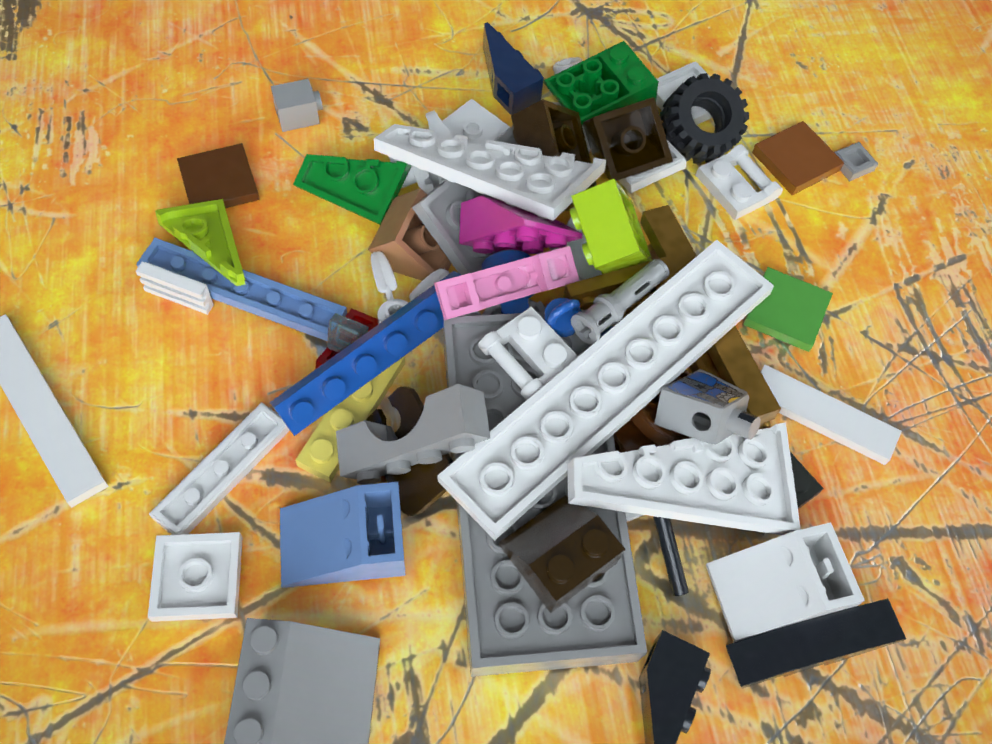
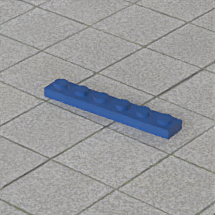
[270,271,461,436]

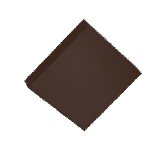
[177,143,260,208]

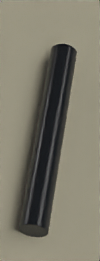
[653,516,689,596]

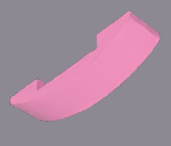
[434,246,580,320]

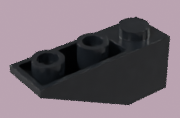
[639,630,711,744]

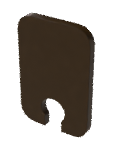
[366,386,453,516]

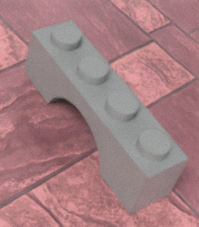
[336,384,490,485]

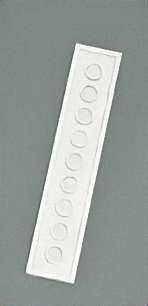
[437,240,774,541]

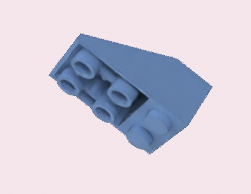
[280,482,406,588]

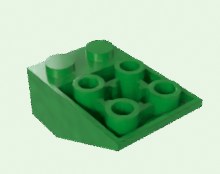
[544,41,659,125]

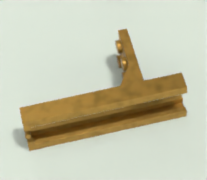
[563,205,782,434]

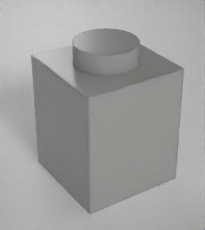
[270,79,323,132]

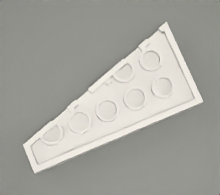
[374,124,606,221]
[567,422,801,535]

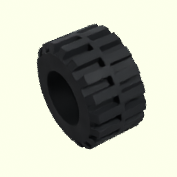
[660,73,749,164]

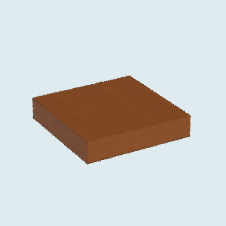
[752,121,844,196]

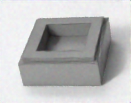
[834,142,878,182]

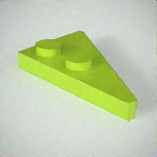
[155,199,246,286]

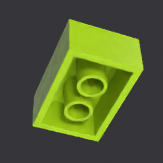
[570,178,652,274]

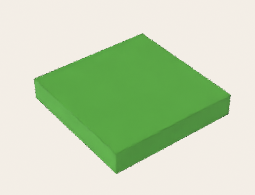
[743,267,833,352]

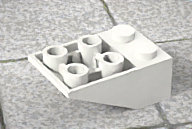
[705,522,865,643]

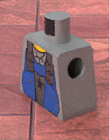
[655,369,761,444]

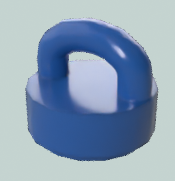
[543,298,582,337]

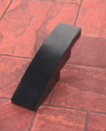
[726,598,906,689]

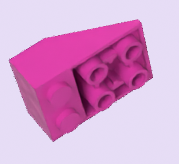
[459,196,582,254]

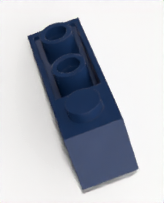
[483,22,544,116]

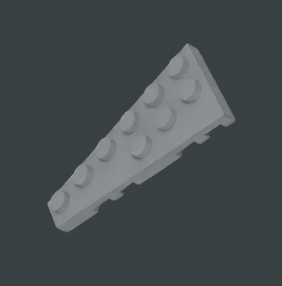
[412,125,518,275]

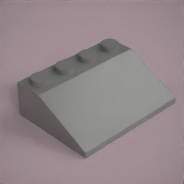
[224,618,381,744]

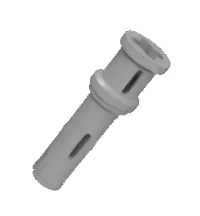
[571,259,669,344]

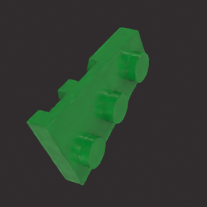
[293,154,412,225]

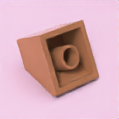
[368,188,452,281]

